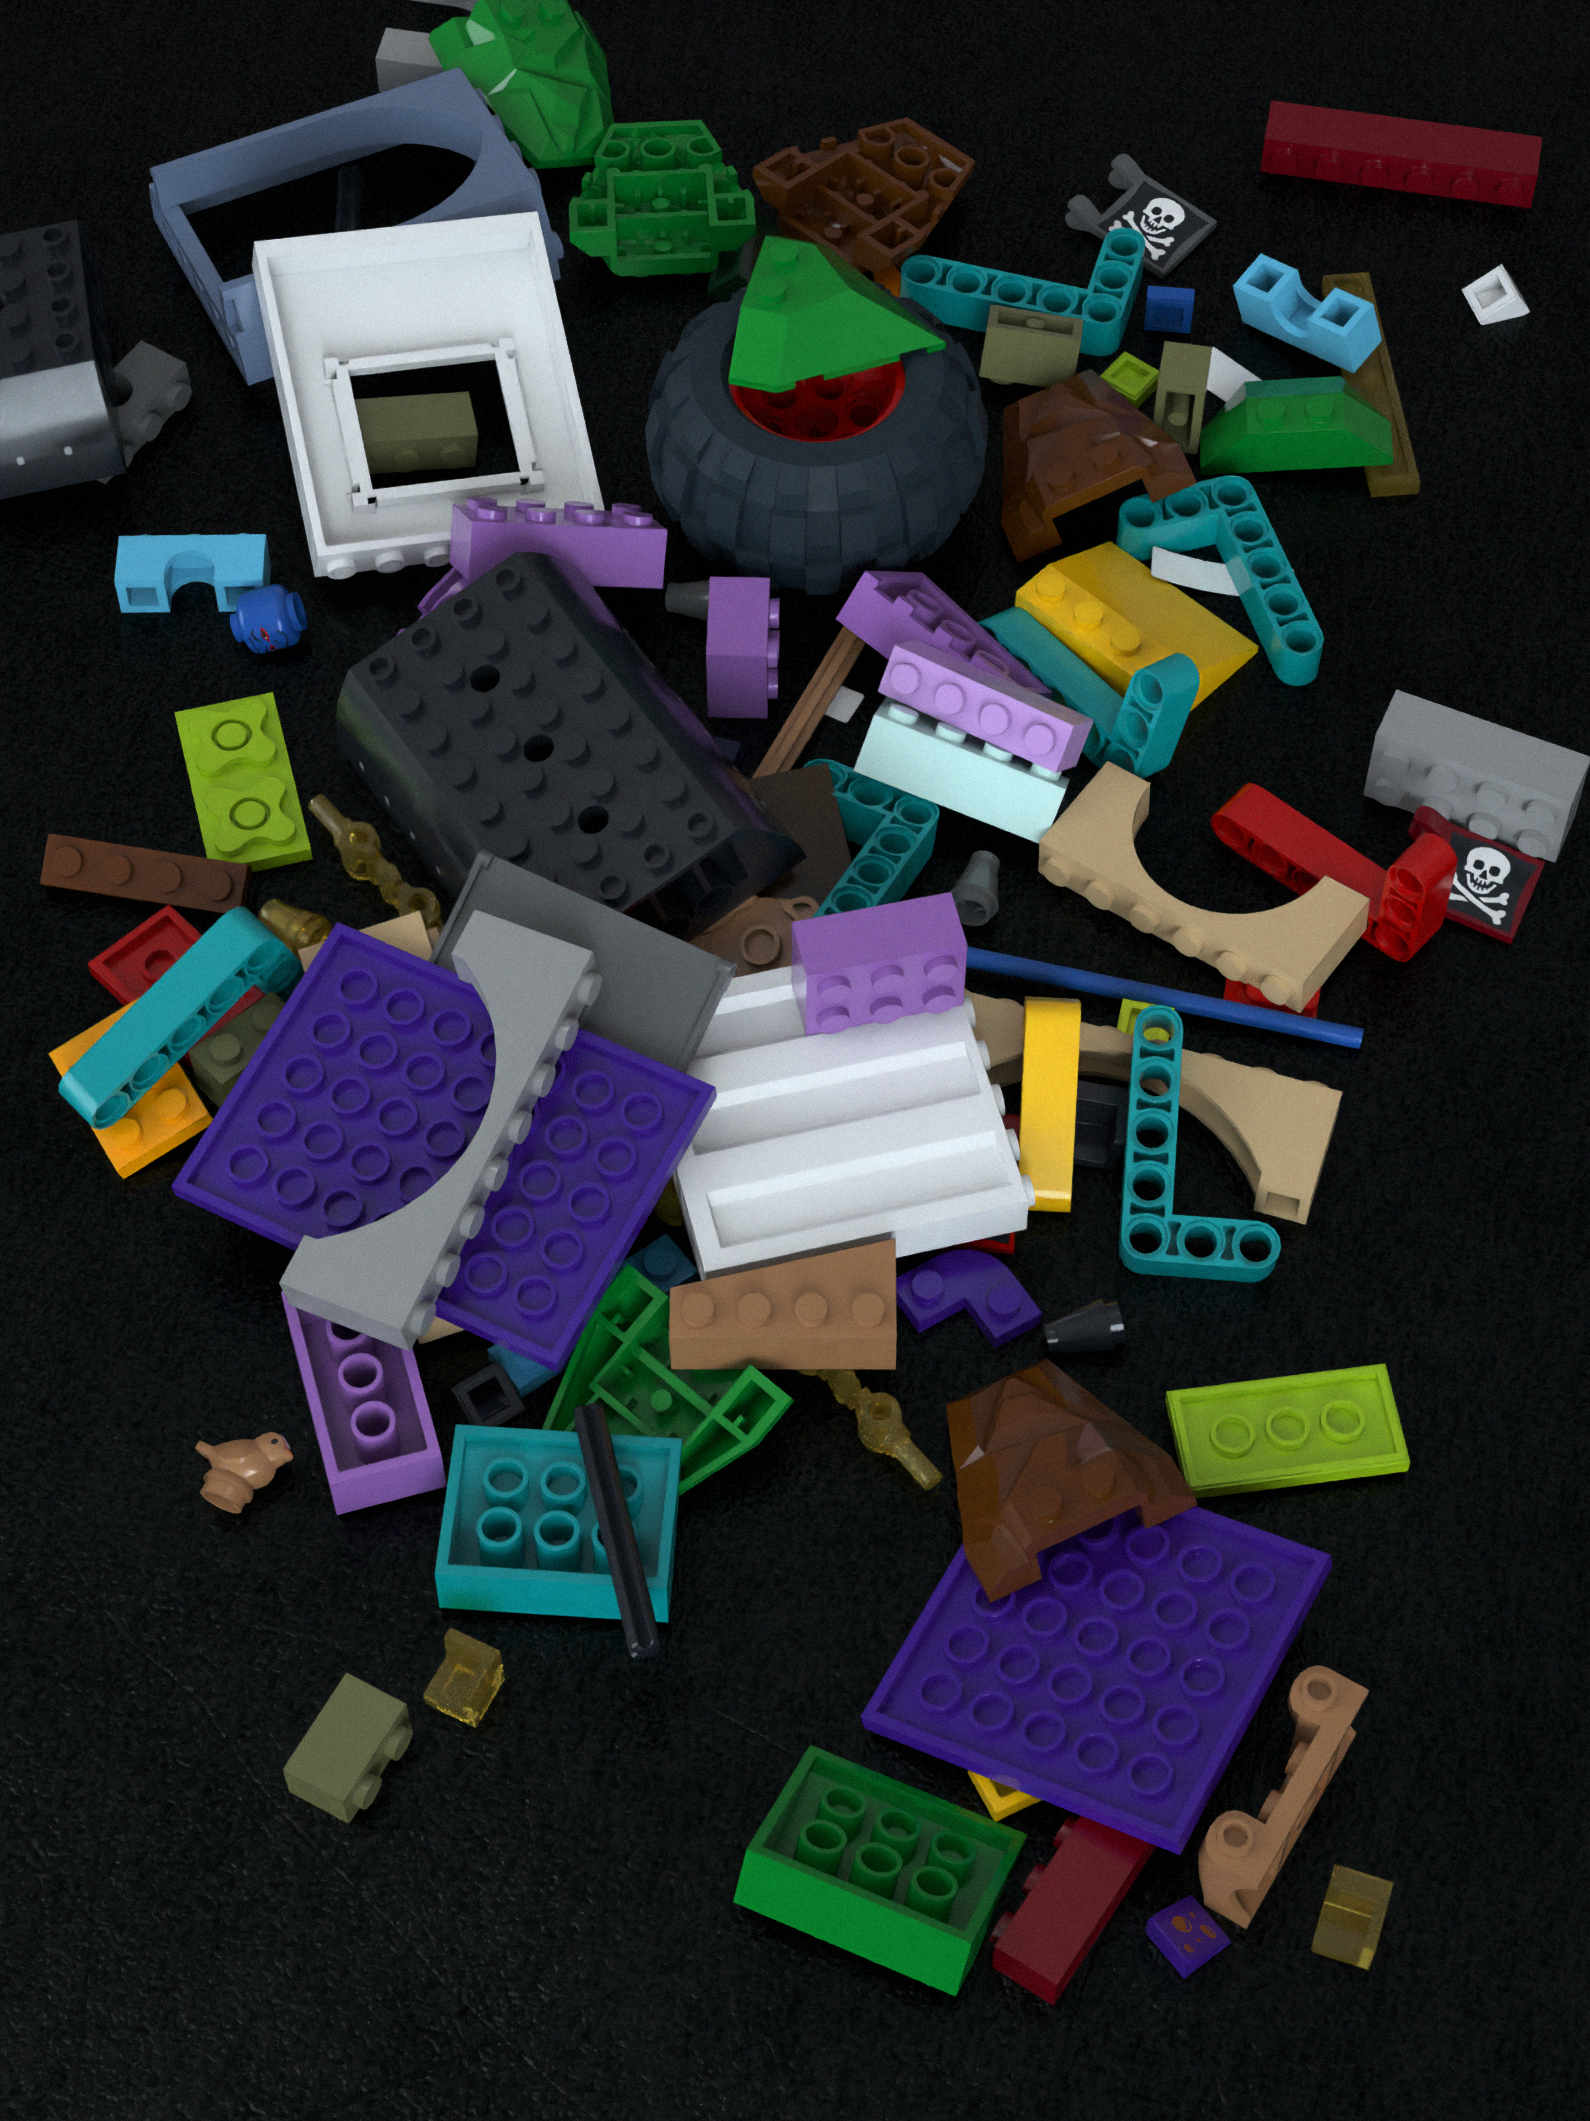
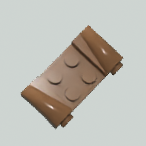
[1198,1665,1369,1929]

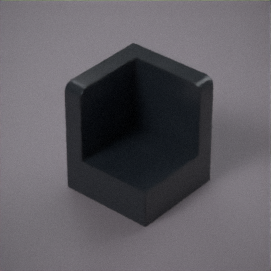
[1073,1080,1129,1171]

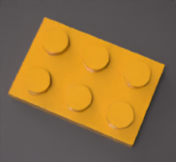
[48,998,213,1180]

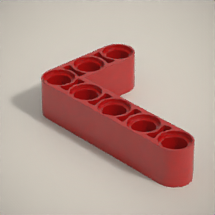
[1211,783,1457,962]

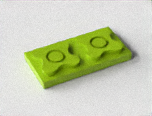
[174,692,313,872]
[1165,1364,1410,1499]

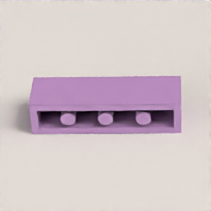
[877,640,1094,773]

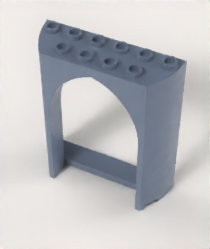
[149,67,564,386]

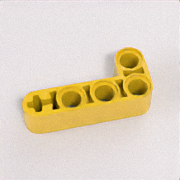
[1017,996,1081,1212]

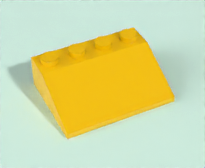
[1015,541,1259,713]

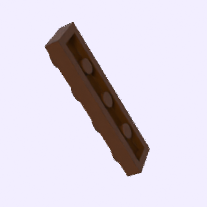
[40,833,252,914]

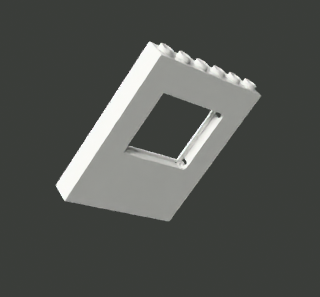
[252,211,605,579]

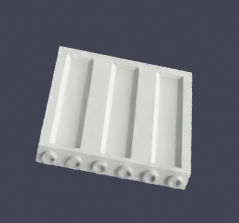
[672,966,1035,1281]

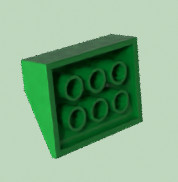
[733,1745,1028,1996]

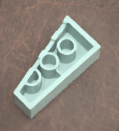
[853,697,1070,843]

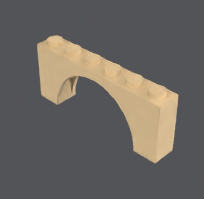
[1039,761,1370,1013]

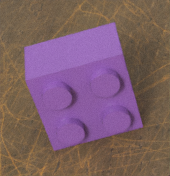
[706,576,780,719]

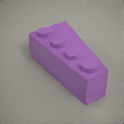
[836,571,1053,699]

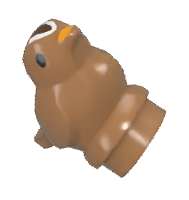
[195,1432,293,1513]

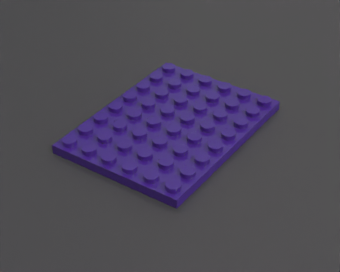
[171,922,717,1373]

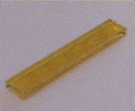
[1321,272,1420,497]

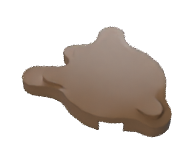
[688,895,819,978]

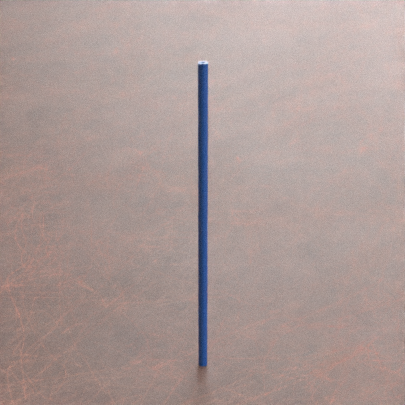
[966,946,1364,1049]

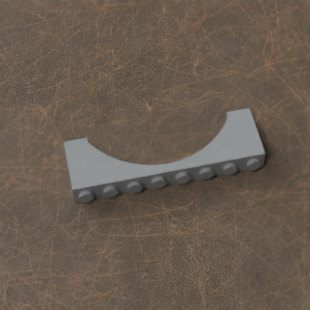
[279,909,602,1351]

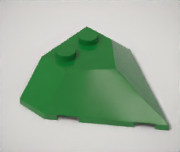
[729,235,946,393]

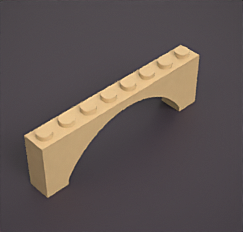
[964,988,1342,1225]

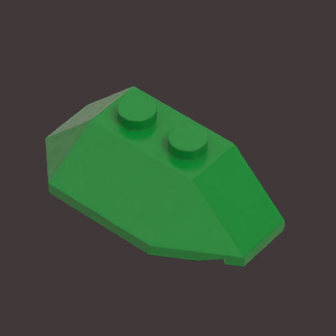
[1200,376,1393,475]

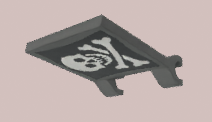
[1065,154,1217,279]

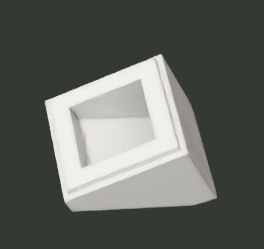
[1462,264,1530,325]

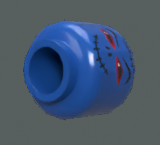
[230,584,307,654]

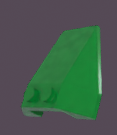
[542,1263,794,1496]

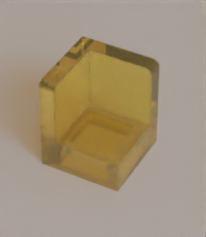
[424,1628,504,1728]
[1311,1864,1394,1970]

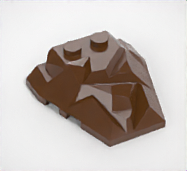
[752,117,975,274]
[1001,369,1197,563]
[946,1358,1197,1603]

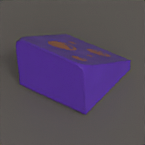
[1145,1895,1231,1979]

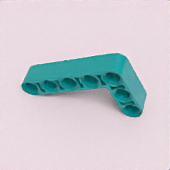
[900,227,1145,356]
[1116,475,1324,686]
[977,606,1200,779]
[803,759,940,918]
[58,906,305,1130]
[1118,1005,1281,1282]

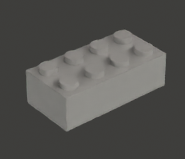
[1363,690,1590,863]

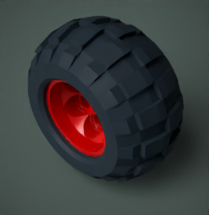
[645,281,988,595]

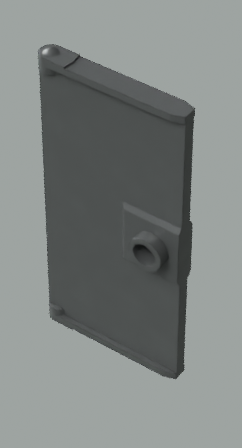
[428,849,737,1074]

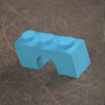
[1233,254,1382,374]
[114,533,271,613]

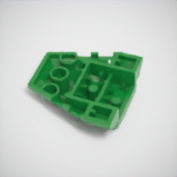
[428,0,614,169]
[569,120,756,278]

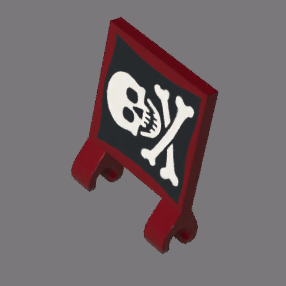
[1408,805,1545,944]

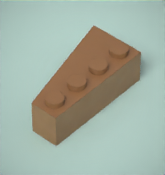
[669,1238,897,1369]

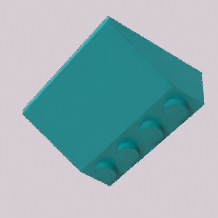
[435,1424,682,1623]

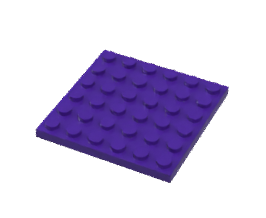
[860,1506,1332,1855]

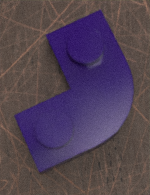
[896,1249,1042,1349]

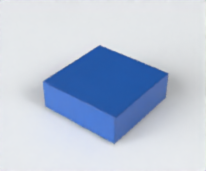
[1144,286,1195,333]

